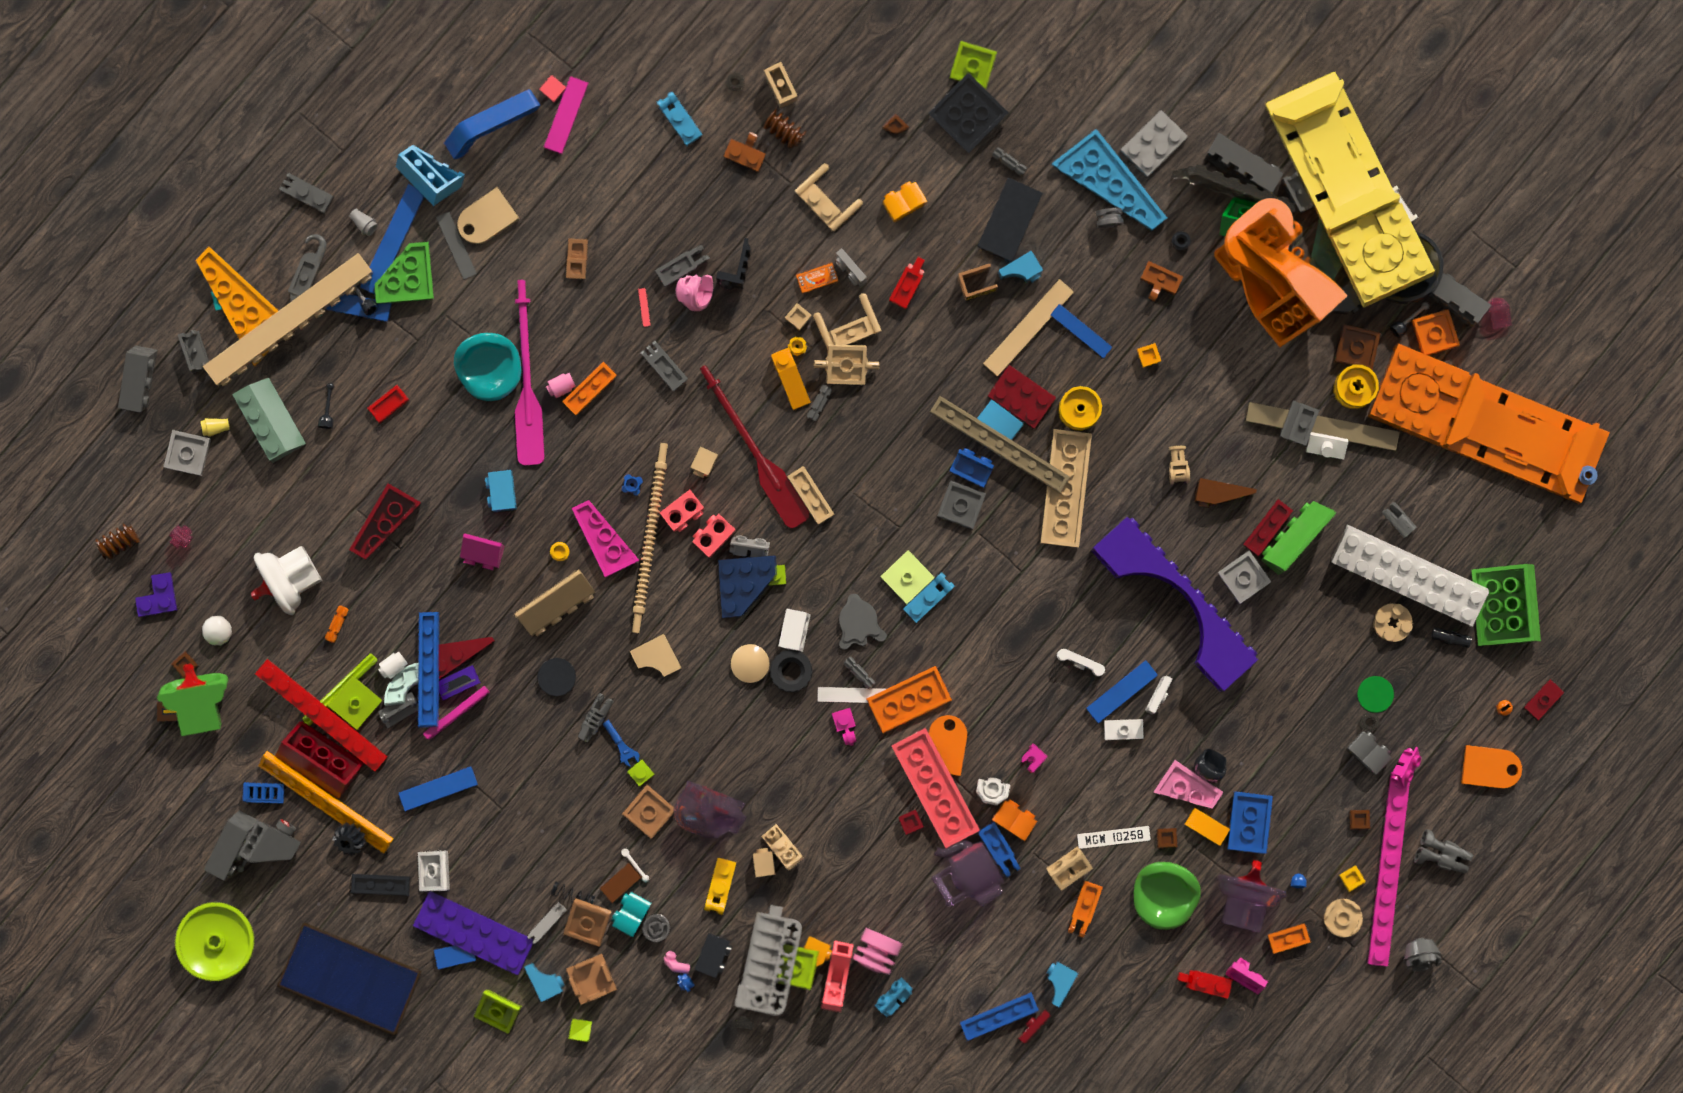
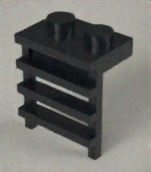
[716,238,751,290]

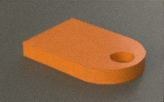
[929,715,967,776]
[1461,745,1522,788]

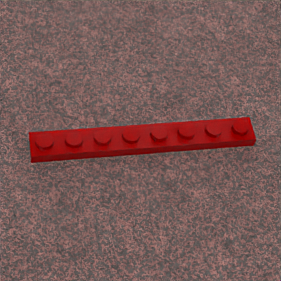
[255,659,388,771]

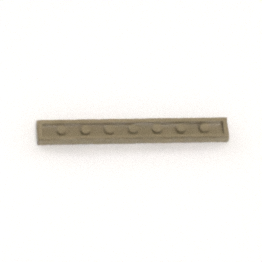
[930,396,1070,493]
[1245,402,1400,451]

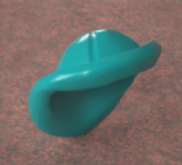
[454,333,521,401]

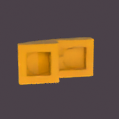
[1185,808,1230,846]

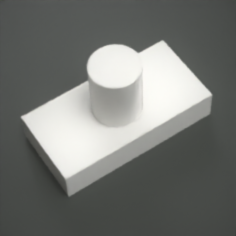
[1306,432,1348,459]

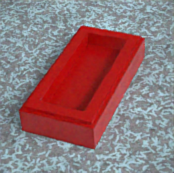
[367,385,409,424]

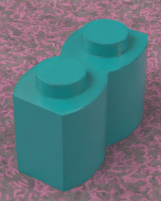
[611,892,652,937]

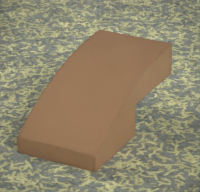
[566,238,588,279]

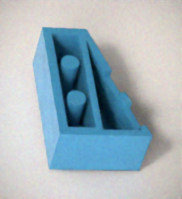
[396,145,465,206]

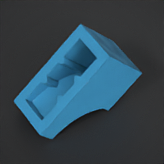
[998,251,1043,282]
[1047,962,1078,1007]
[525,963,565,1002]

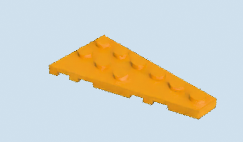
[196,247,278,367]

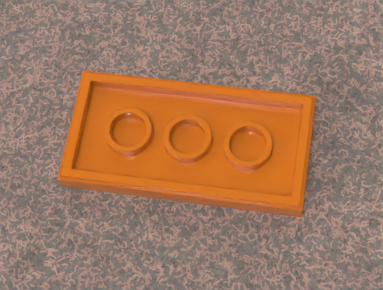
[866,666,952,733]

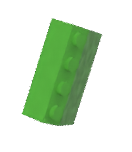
[1261,501,1336,575]
[1472,564,1541,646]

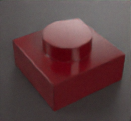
[898,810,923,835]

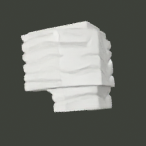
[976,778,1010,805]

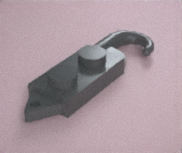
[288,234,327,302]

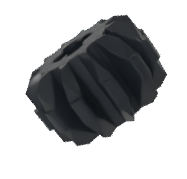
[332,823,366,856]

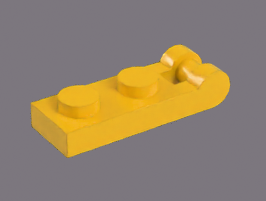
[704,858,737,915]

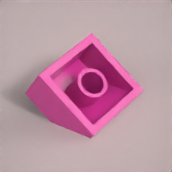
[460,534,505,570]

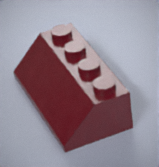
[275,721,364,799]

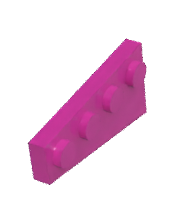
[572,500,640,578]

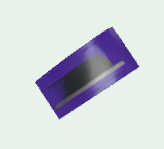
[439,665,481,700]

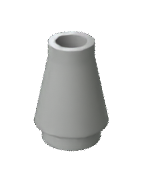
[349,209,378,236]

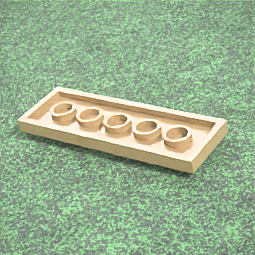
[1040,429,1092,548]

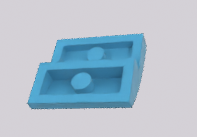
[977,400,1024,440]

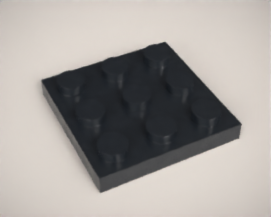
[928,72,1009,154]

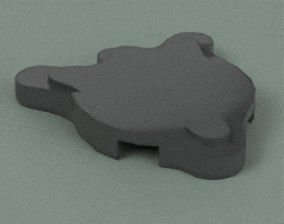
[839,594,887,649]

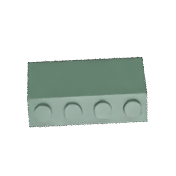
[232,378,306,463]

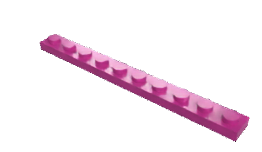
[1368,772,1410,966]

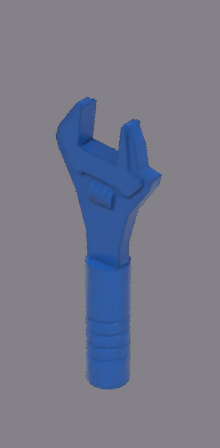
[603,720,639,767]

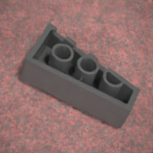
[1204,133,1283,196]

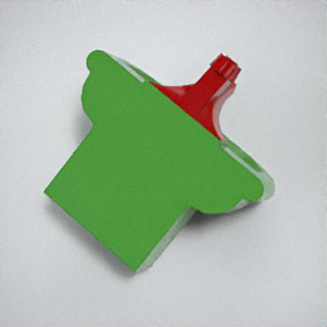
[157,664,228,736]

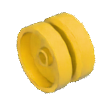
[1333,365,1379,409]
[1058,386,1102,431]

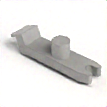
[527,902,567,944]

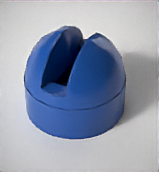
[1291,874,1306,888]

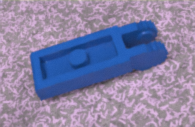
[978,822,1021,877]

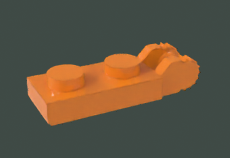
[1068,881,1103,937]

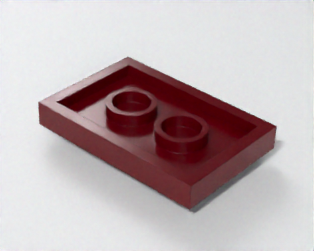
[987,365,1056,429]

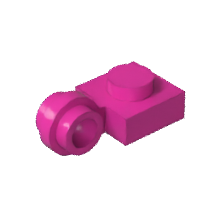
[832,708,857,746]

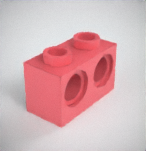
[660,490,704,532]
[692,514,736,559]

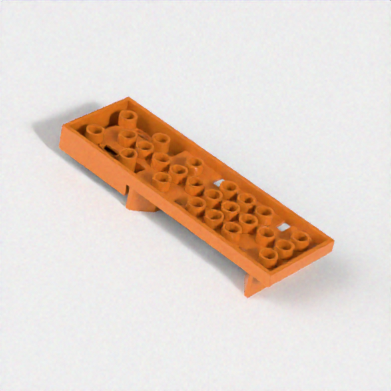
[1367,344,1610,504]

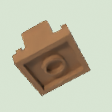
[566,954,617,1005]

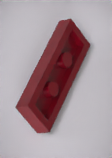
[1243,499,1293,556]

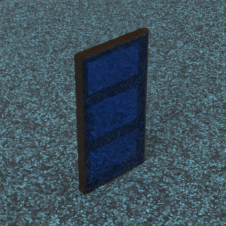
[277,922,422,1036]

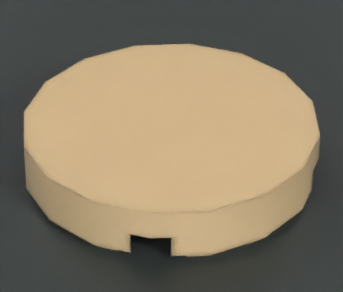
[1324,899,1363,937]

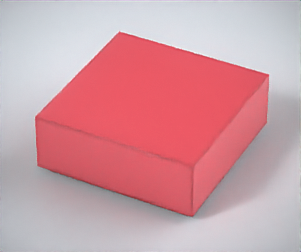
[539,75,566,102]

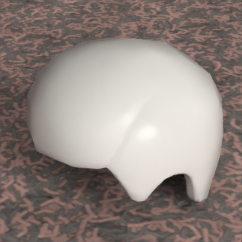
[202,616,232,645]

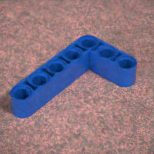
[444,89,541,160]

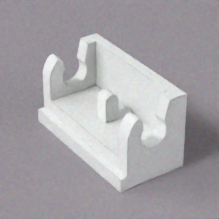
[779,609,811,652]

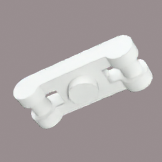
[1057,649,1105,676]

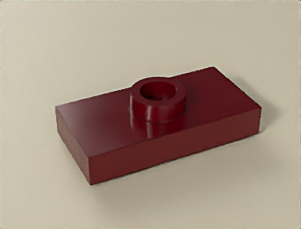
[1523,679,1564,721]
[1018,1009,1050,1043]

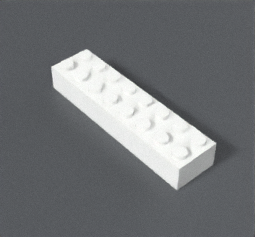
[1331,525,1489,626]

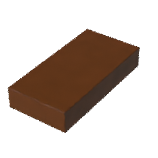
[600,863,641,903]

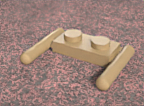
[795,164,863,232]
[814,293,882,350]

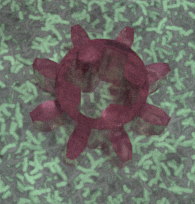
[169,525,193,548]

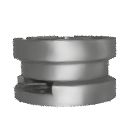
[1096,208,1124,228]
[642,914,670,942]

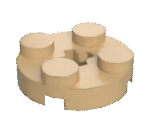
[1373,603,1413,642]

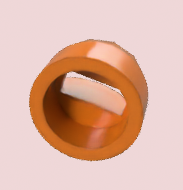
[1496,700,1513,716]

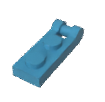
[657,92,702,146]
[903,573,955,623]

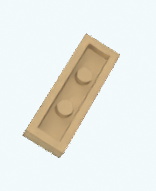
[787,466,834,525]

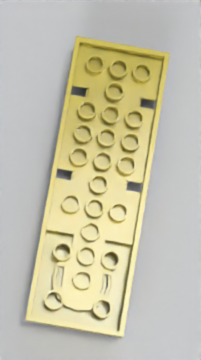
[1266,72,1435,308]

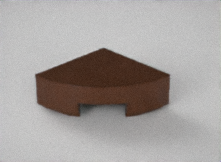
[882,114,909,134]

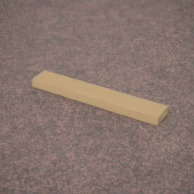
[983,279,1074,377]

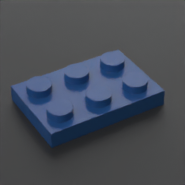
[1227,791,1273,854]

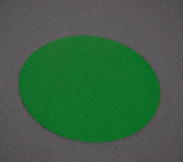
[1358,676,1394,712]

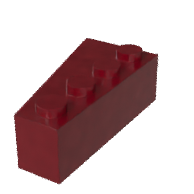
[349,483,421,560]

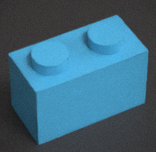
[485,470,517,512]

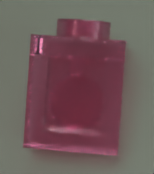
[1488,298,1512,330]

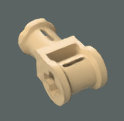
[1169,446,1190,484]

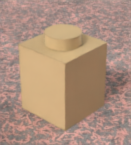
[691,447,718,478]
[753,848,775,877]

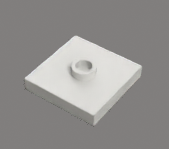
[1145,676,1172,714]

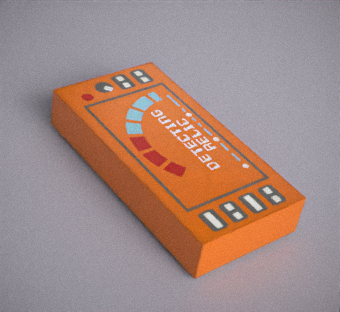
[796,263,838,294]

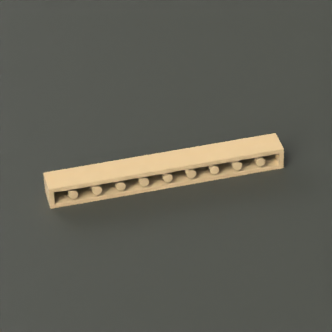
[203,253,373,386]

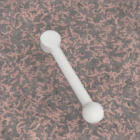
[621,849,649,882]

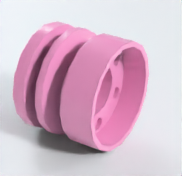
[853,928,903,974]

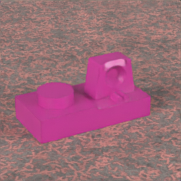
[1225,958,1268,994]

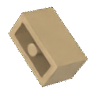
[764,62,798,108]

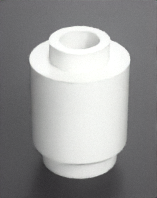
[378,652,408,679]

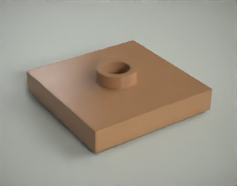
[622,785,676,839]
[563,898,612,947]

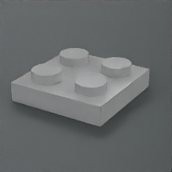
[836,248,867,287]
[164,430,211,476]
[1218,551,1271,604]

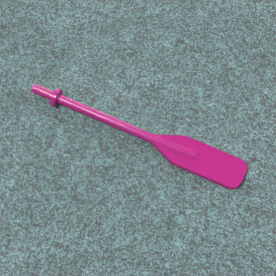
[515,280,545,465]

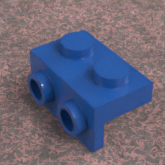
[949,448,994,488]

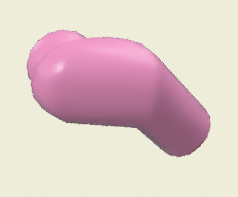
[664,951,690,974]

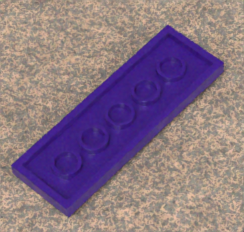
[413,891,534,975]

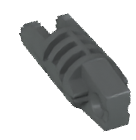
[578,693,614,742]

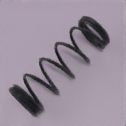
[551,881,595,904]

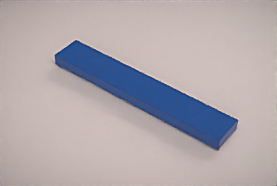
[360,184,424,294]
[418,612,439,728]

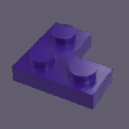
[135,572,178,617]

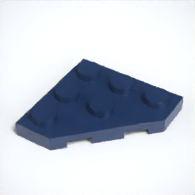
[718,556,777,618]

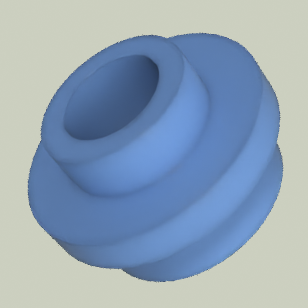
[1578,466,1597,485]

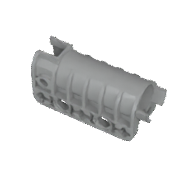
[735,905,802,1015]

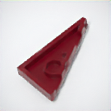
[418,637,495,679]

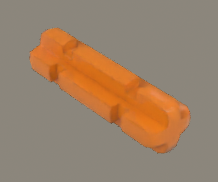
[325,605,348,643]

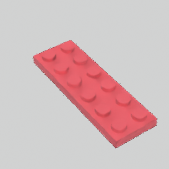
[892,728,980,848]

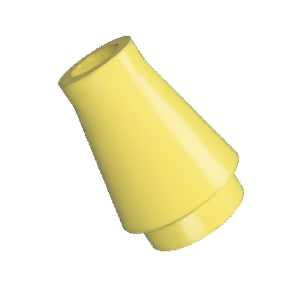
[201,418,230,437]

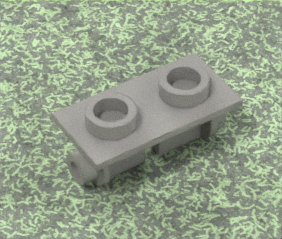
[730,535,770,557]

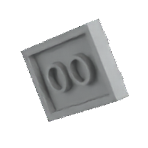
[1120,110,1188,177]

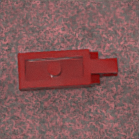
[889,257,925,310]
[1177,970,1232,999]

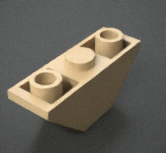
[762,824,804,870]

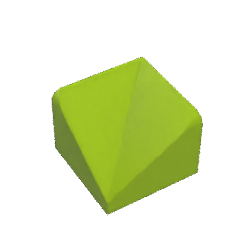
[569,1019,592,1042]

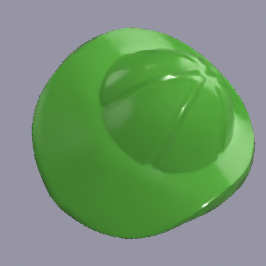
[1134,862,1201,929]

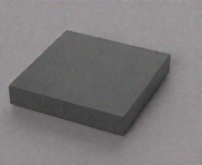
[937,481,986,530]

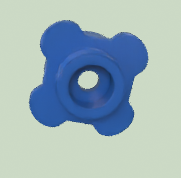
[622,474,643,495]
[677,973,694,992]

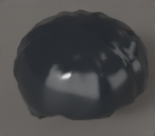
[1194,748,1227,783]

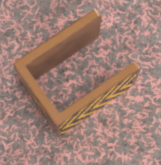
[958,264,998,301]

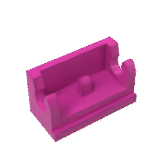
[1021,744,1047,773]

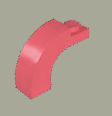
[822,941,854,1012]

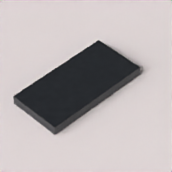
[977,177,1043,262]

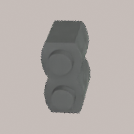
[1346,731,1392,775]

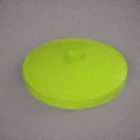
[175,903,254,981]

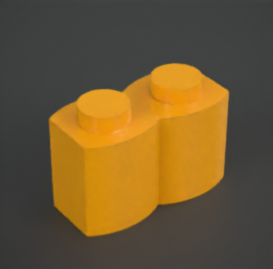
[882,182,927,223]

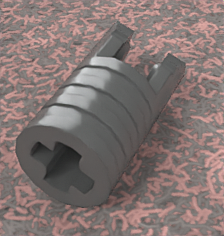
[1382,502,1417,538]

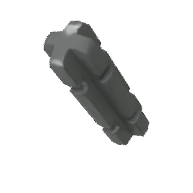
[992,147,1027,176]
[807,385,832,421]
[844,657,875,689]

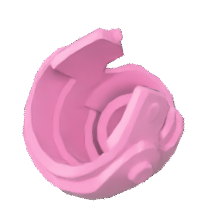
[676,275,713,311]

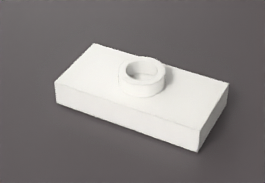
[1104,719,1144,740]

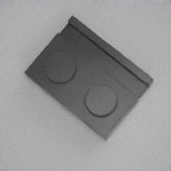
[1279,400,1319,446]

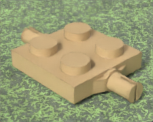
[814,345,879,385]

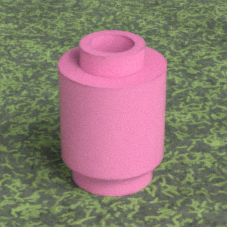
[546,373,576,398]

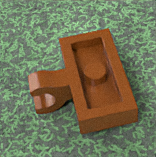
[724,132,766,172]
[1140,261,1183,301]

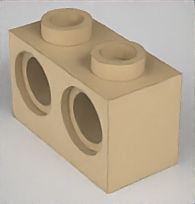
[1046,846,1093,891]

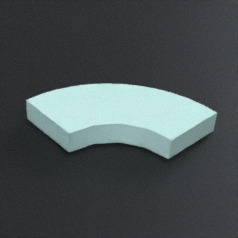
[384,663,419,706]

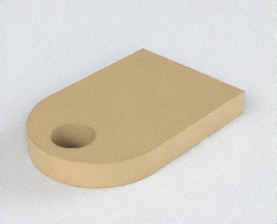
[458,187,519,244]

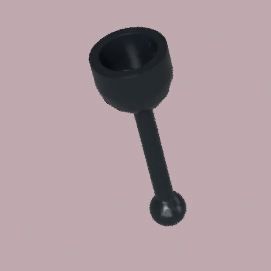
[317,383,334,429]

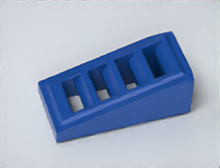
[243,783,284,803]

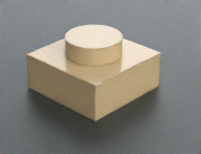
[785,303,812,331]

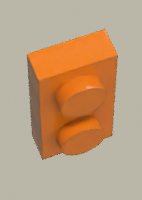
[1267,924,1310,954]

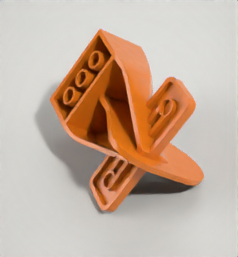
[1214,198,1347,347]

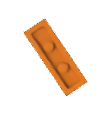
[562,362,617,416]

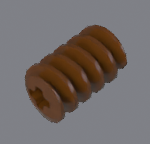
[764,109,807,149]
[95,524,140,560]

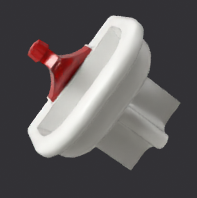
[251,546,323,615]

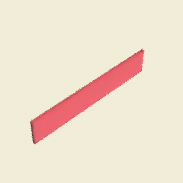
[638,288,650,327]

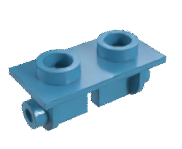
[875,978,913,1017]

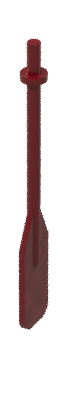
[699,365,809,528]

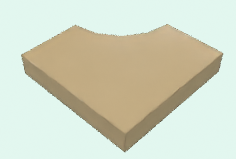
[630,634,681,677]

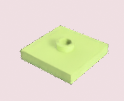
[880,550,934,604]

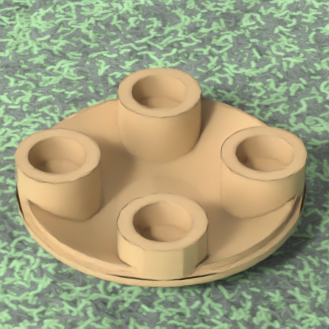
[731,644,769,683]

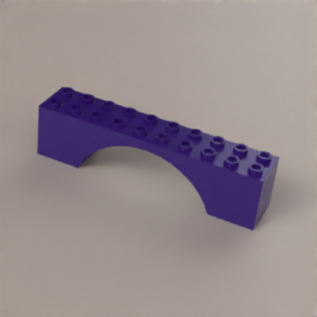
[1090,517,1258,692]

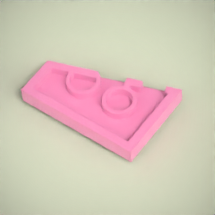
[1153,760,1223,809]

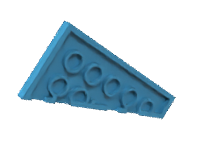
[1051,129,1167,231]

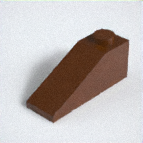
[1194,478,1257,508]

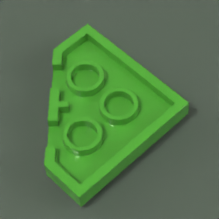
[374,242,434,304]

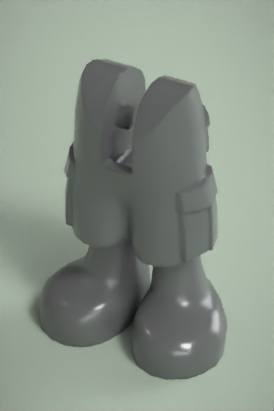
[1414,829,1474,873]

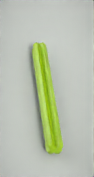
[303,654,377,725]

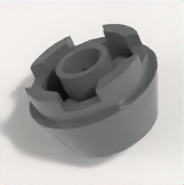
[1404,938,1442,971]

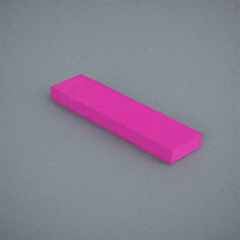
[544,76,588,154]
[423,686,490,739]

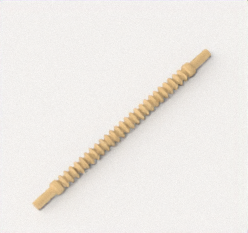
[632,443,668,633]

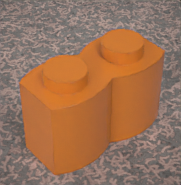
[992,799,1037,841]

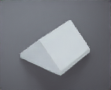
[418,851,450,891]

